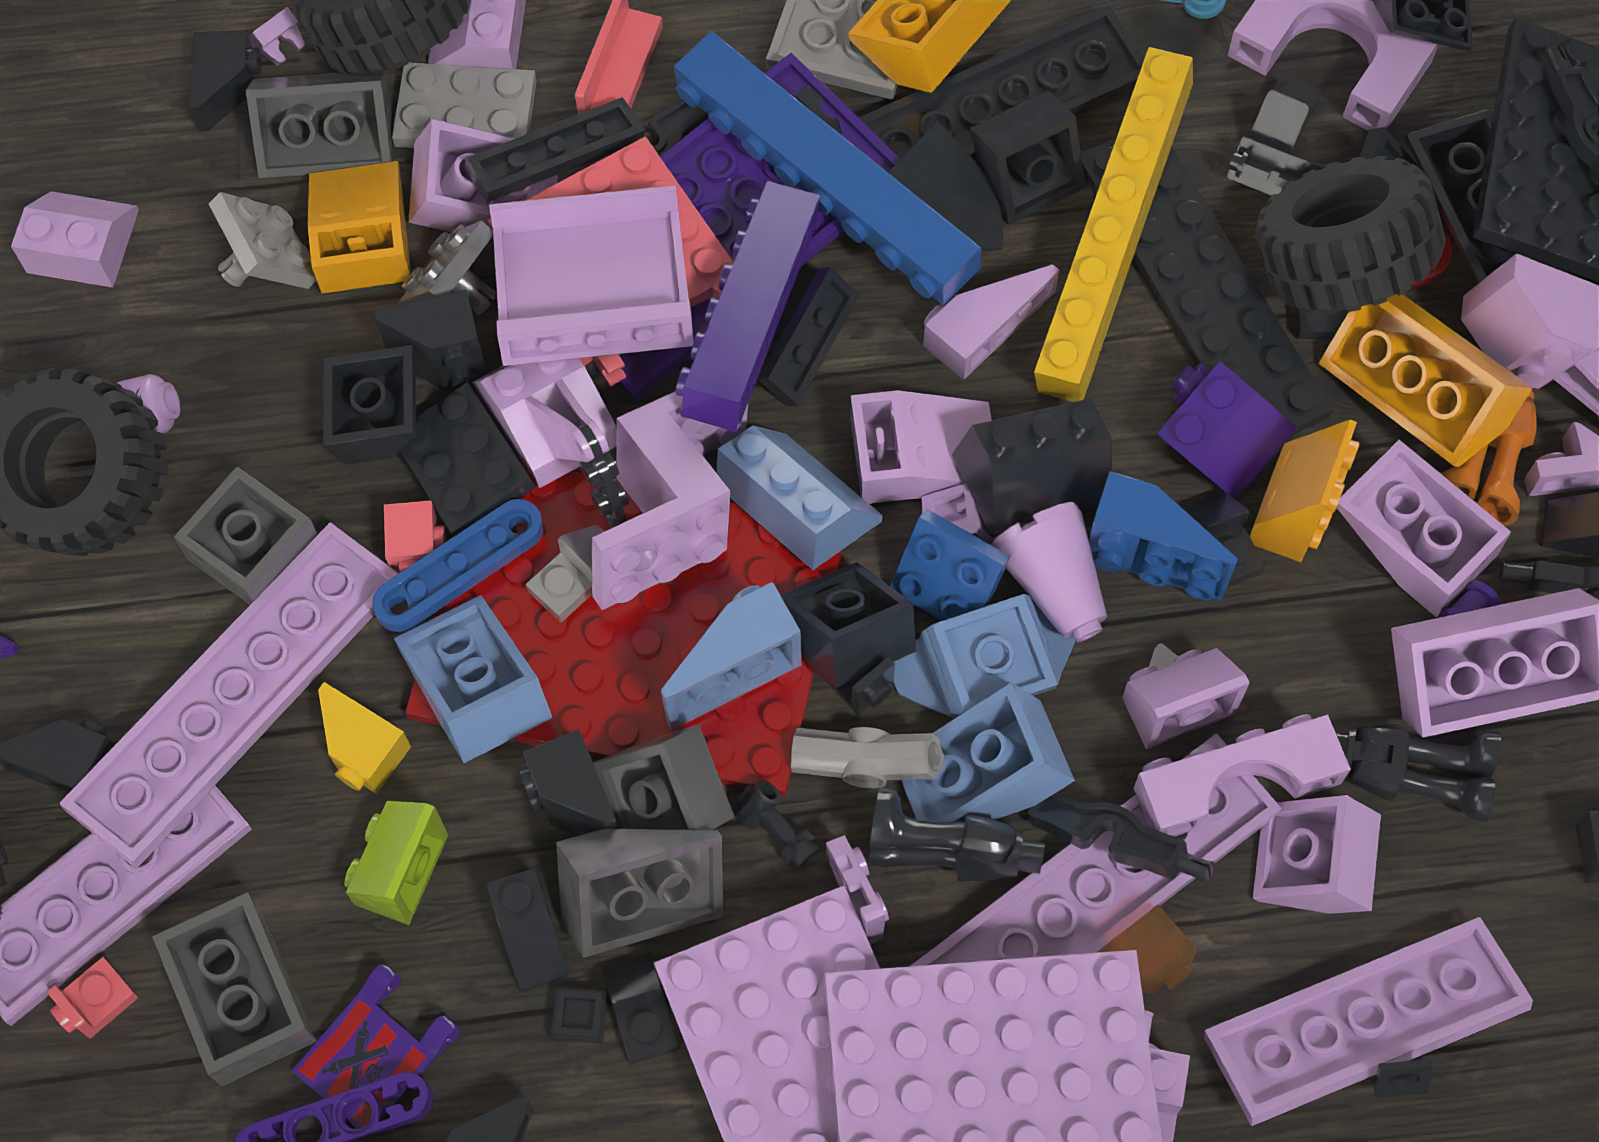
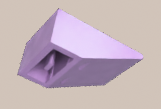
[850,390,991,504]

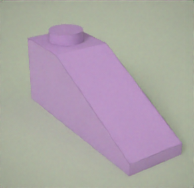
[923,264,1059,380]

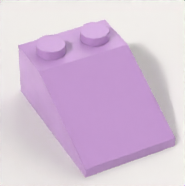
[409,119,558,232]
[1336,440,1511,618]

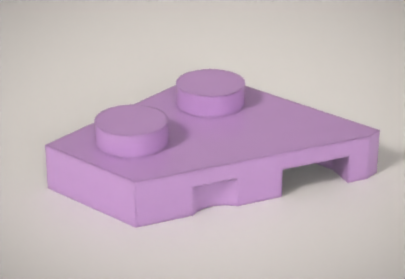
[826,835,889,944]

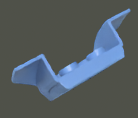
[894,594,1076,719]

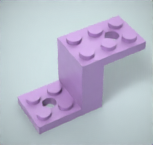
[592,391,748,610]

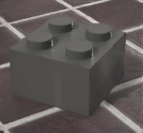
[173,466,318,605]

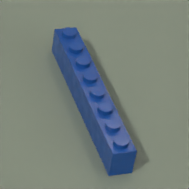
[674,31,981,306]

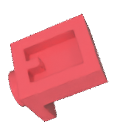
[47,957,139,1039]

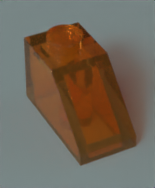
[1096,904,1198,994]

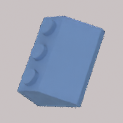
[717,425,883,570]

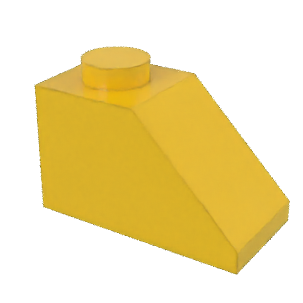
[318,682,411,794]

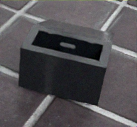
[1372,0,1473,51]

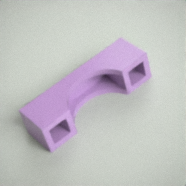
[1134,714,1351,836]

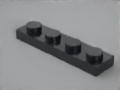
[465,97,645,203]

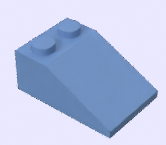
[661,582,801,731]
[394,595,552,763]
[902,682,1075,822]

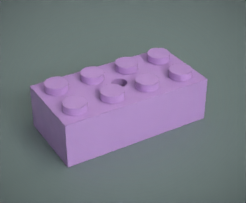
[1391,588,1599,737]

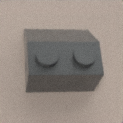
[593,724,734,830]

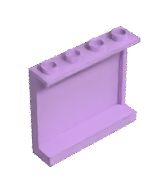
[489,186,693,366]

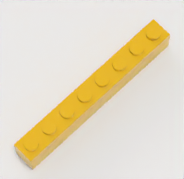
[1034,47,1193,402]

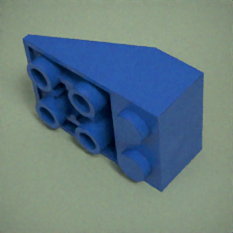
[1089,471,1238,601]

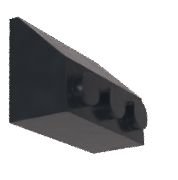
[952,398,1112,535]

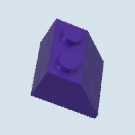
[1157,361,1299,500]

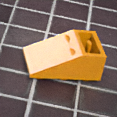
[308,161,411,294]
[1250,420,1359,562]

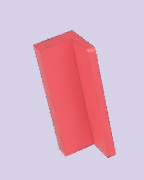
[575,0,663,114]

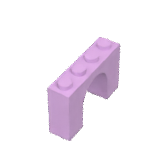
[1227,0,1439,131]

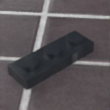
[757,267,859,406]

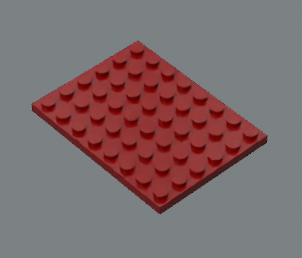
[405,461,843,798]

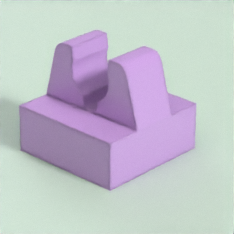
[249,7,304,65]

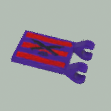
[292,964,460,1129]

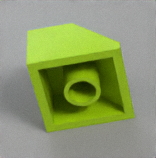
[345,801,448,925]

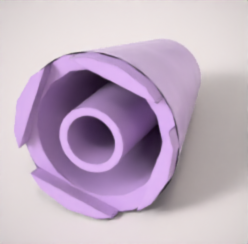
[991,502,1107,642]

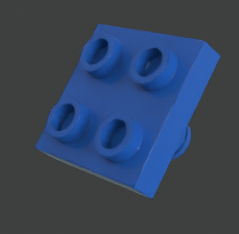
[890,509,1011,621]

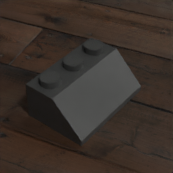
[246,72,393,178]

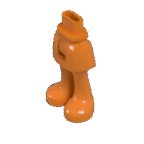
[1440,391,1536,526]

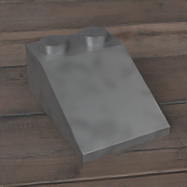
[556,829,723,958]

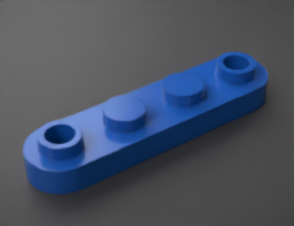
[372,499,543,632]

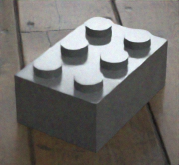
[152,892,317,1086]

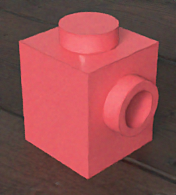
[384,501,447,573]

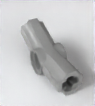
[791,727,944,788]

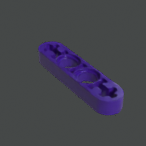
[235,1072,433,1142]

